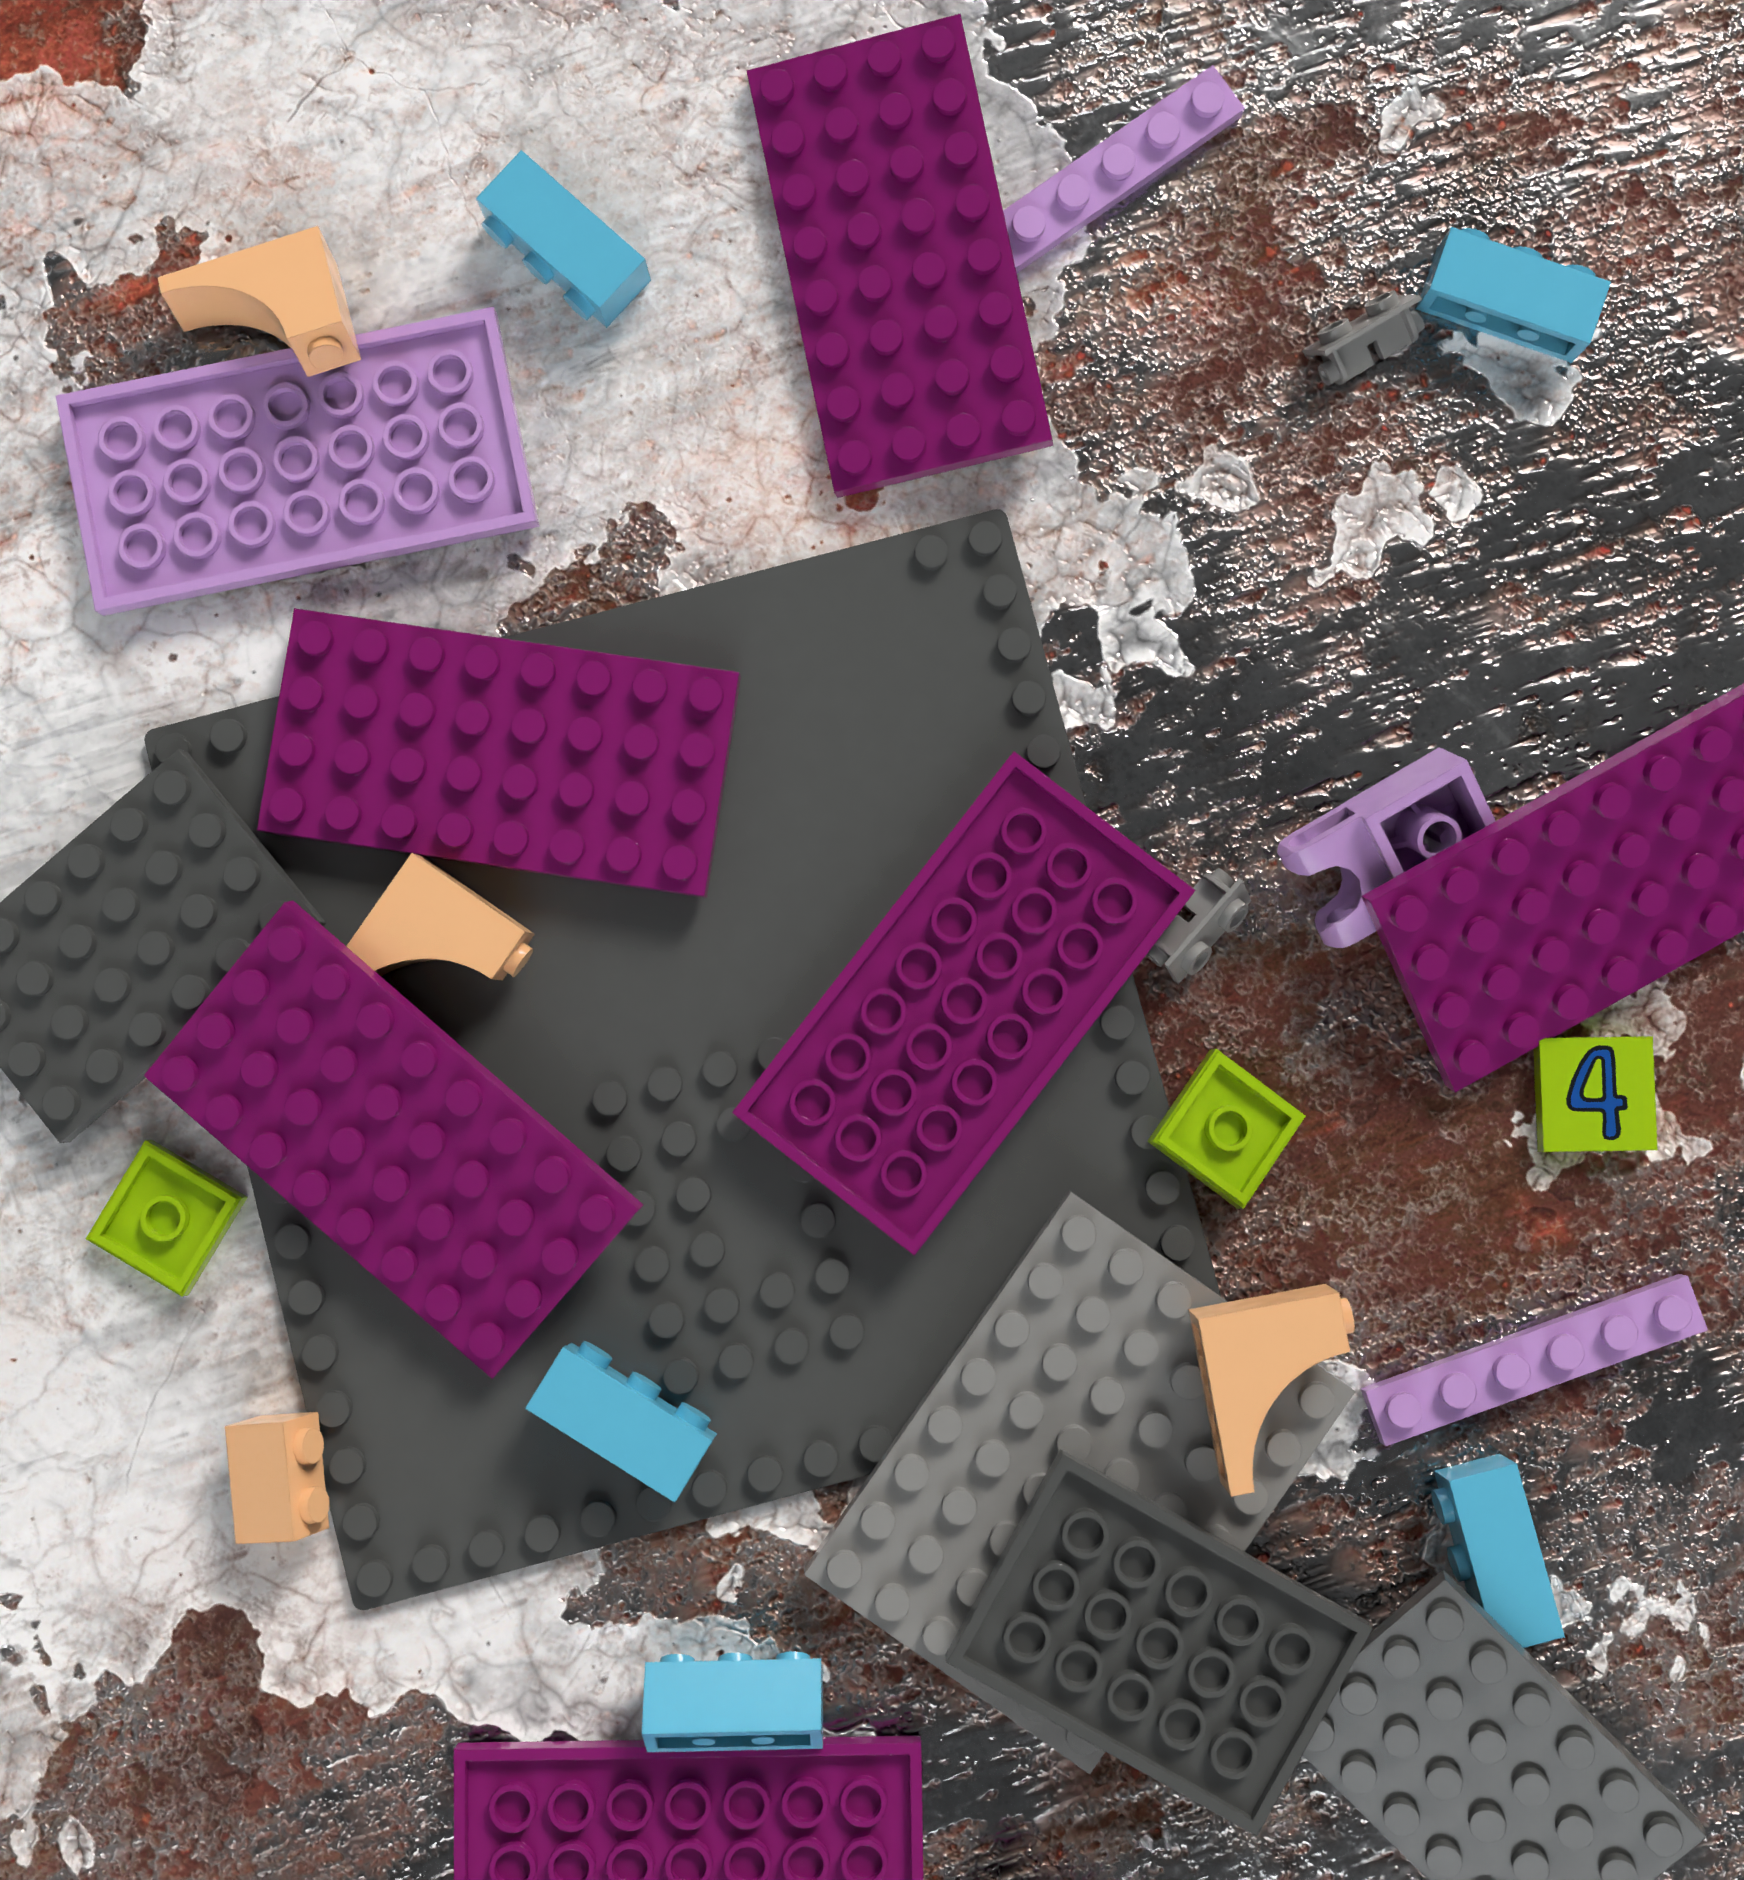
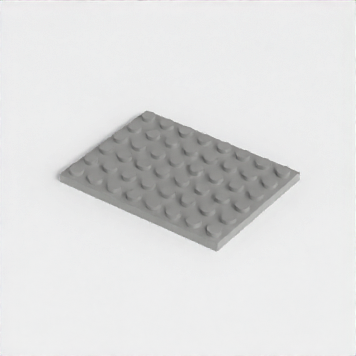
[804,1190,1355,1774]

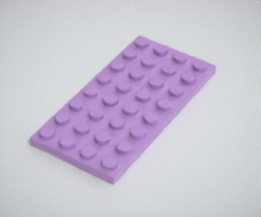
[56,307,540,616]

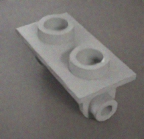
[1302,290,1425,386]
[1146,868,1251,984]

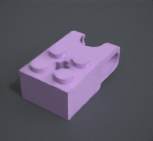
[1277,747,1495,948]

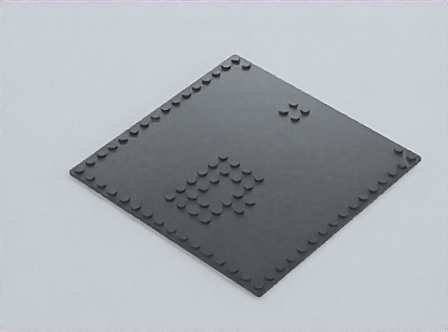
[144,509,1221,1610]

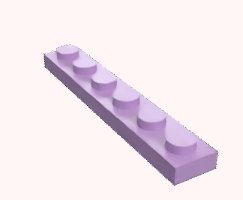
[1003,65,1245,273]
[1360,1274,1708,1447]

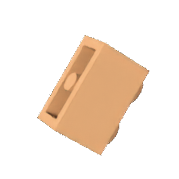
[225,1412,329,1544]

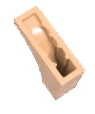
[158,226,361,377]
[346,853,535,980]
[1188,1284,1355,1497]

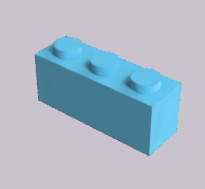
[476,150,651,328]
[1416,227,1611,363]
[525,1341,717,1503]
[1431,1453,1565,1648]
[642,1651,823,1752]

